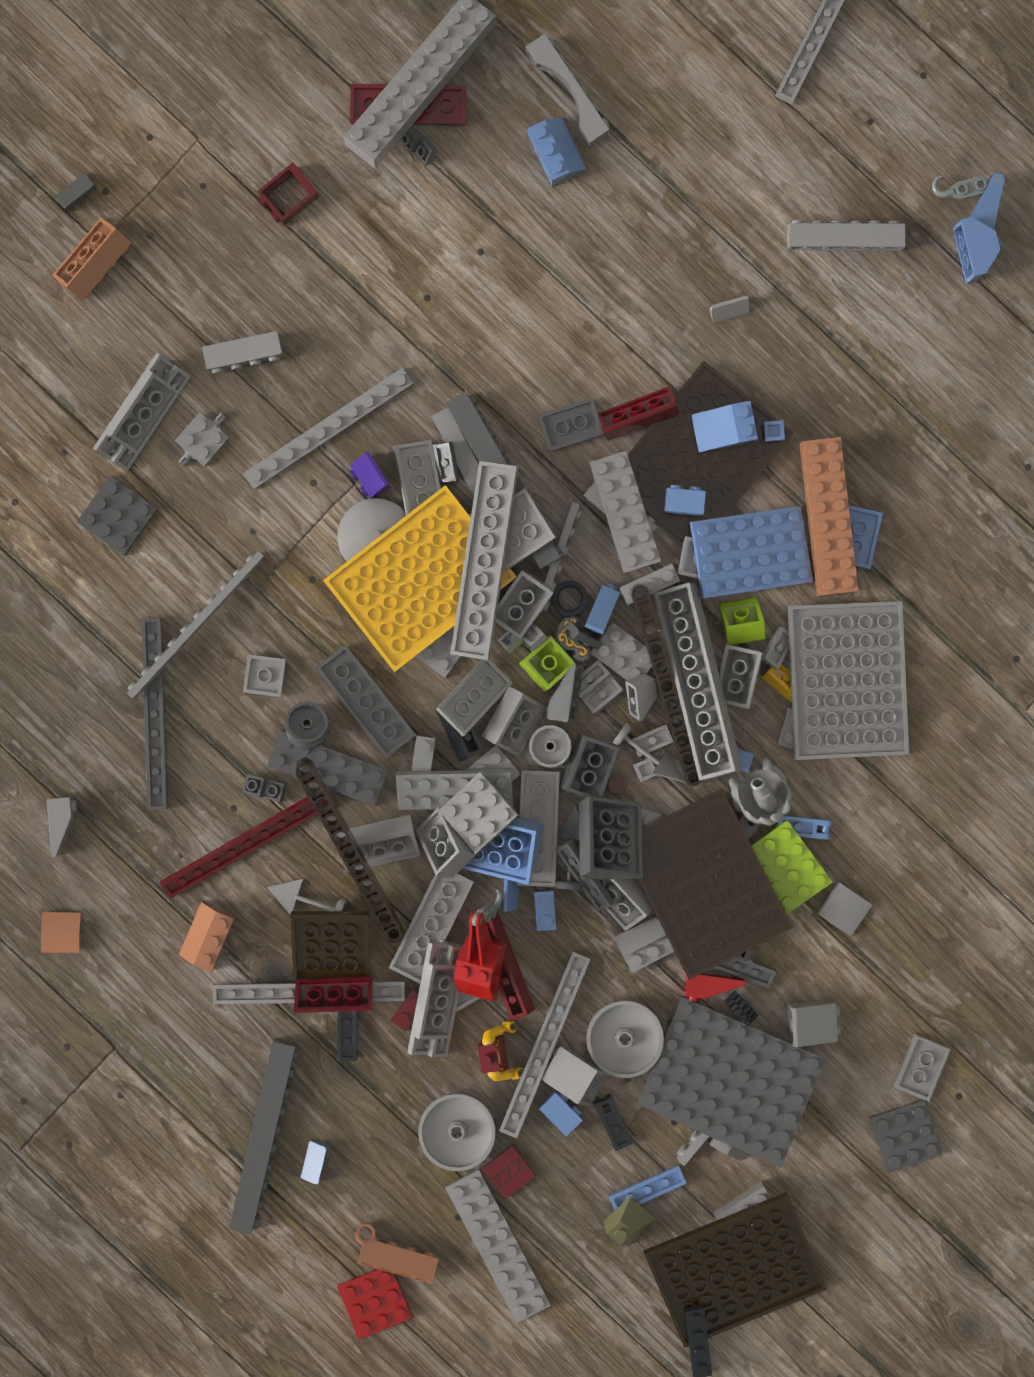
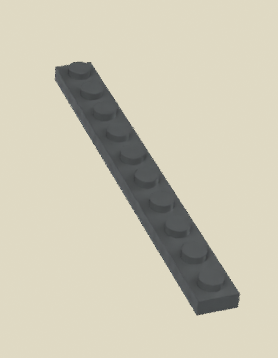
[141,618,168,810]

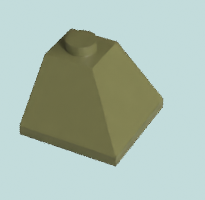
[603,1196,657,1245]

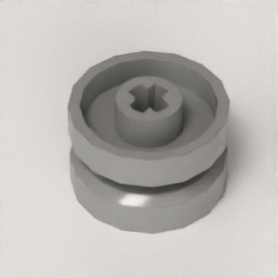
[529,725,571,767]

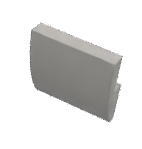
[579,660,624,715]
[817,882,872,936]

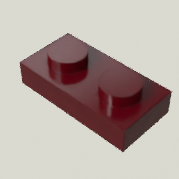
[390,989,419,1032]

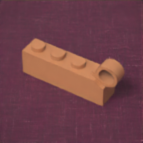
[355,1224,439,1284]

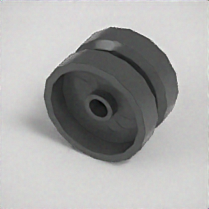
[285,702,328,750]

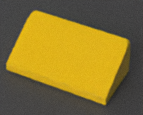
[762,664,792,702]

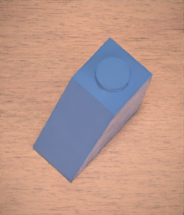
[584,583,620,635]

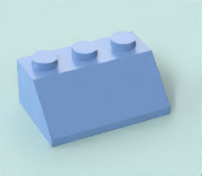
[527,117,586,186]

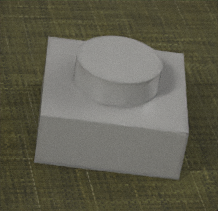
[633,758,656,782]

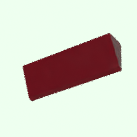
[598,386,680,441]
[294,977,374,1013]

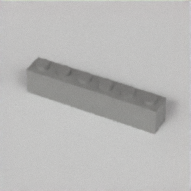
[787,220,905,251]

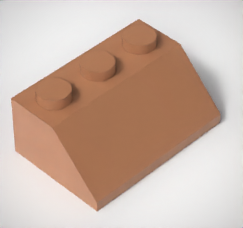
[179,902,237,972]

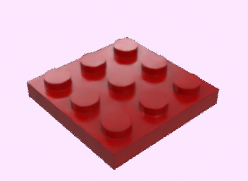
[337,1269,413,1340]

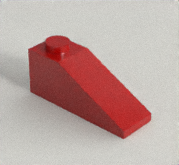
[684,973,746,1001]

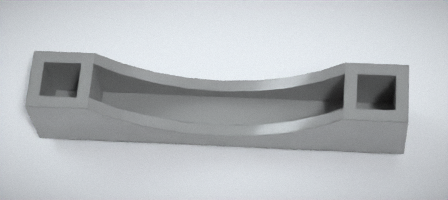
[525,34,610,147]

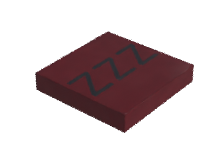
[482,1144,536,1199]

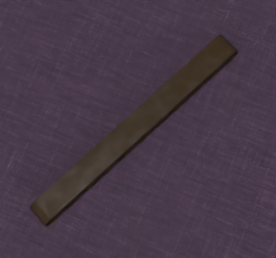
[631,583,702,786]
[295,757,402,943]

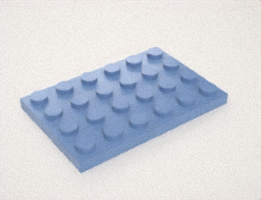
[690,506,813,599]

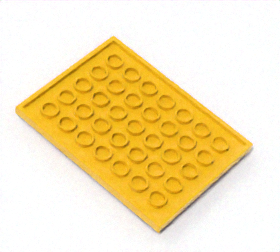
[323,485,517,672]

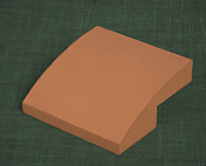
[41,912,82,954]

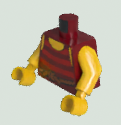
[478,1021,523,1081]

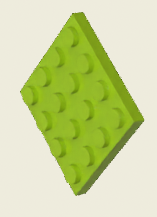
[751,820,833,914]

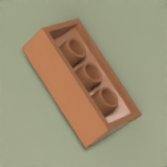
[52,218,132,301]

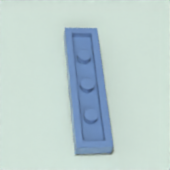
[608,1165,687,1210]

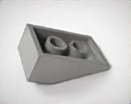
[415,807,476,878]

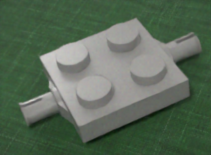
[175,412,229,467]

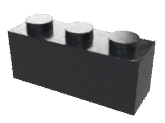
[436,710,484,762]

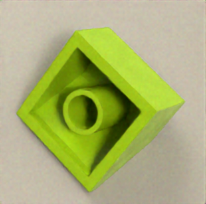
[719,597,765,645]
[519,636,576,692]

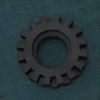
[724,990,759,1026]

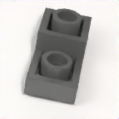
[400,126,438,166]
[242,774,287,803]

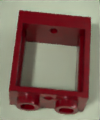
[257,162,319,225]

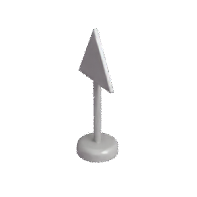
[611,723,686,783]
[267,879,348,914]

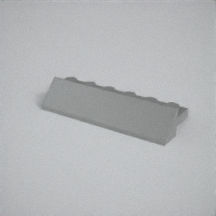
[93,353,191,471]
[614,916,674,973]
[407,940,463,1058]

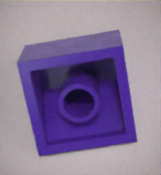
[350,451,391,499]

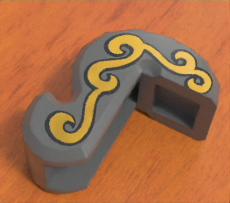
[555,616,590,662]

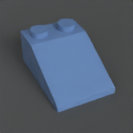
[691,401,758,453]

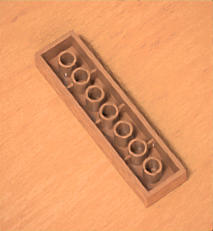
[799,437,858,596]

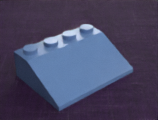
[462,818,543,885]

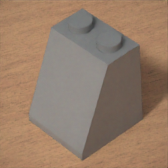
[787,1000,841,1047]
[541,1046,609,1105]

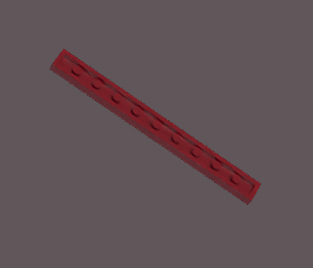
[160,791,336,899]

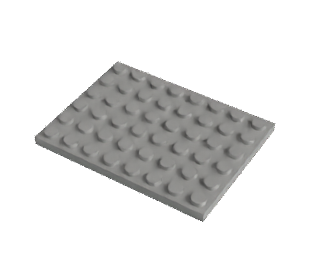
[787,601,909,760]

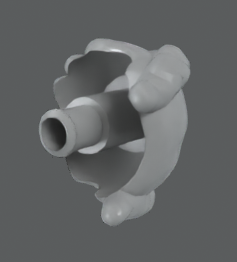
[729,758,792,825]

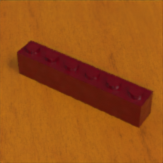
[469,902,535,1020]

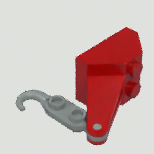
[454,889,507,1001]

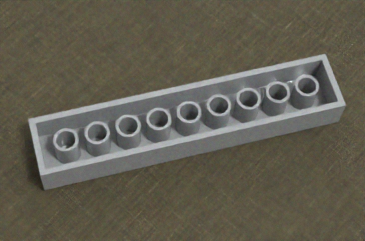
[344,0,496,169]
[654,582,743,781]

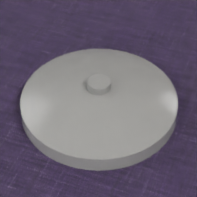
[338,498,406,561]
[586,1000,664,1078]
[418,1093,495,1171]

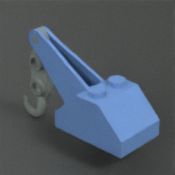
[932,173,1005,284]

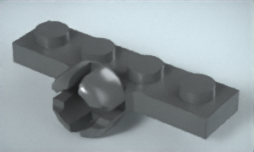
[714,947,777,989]

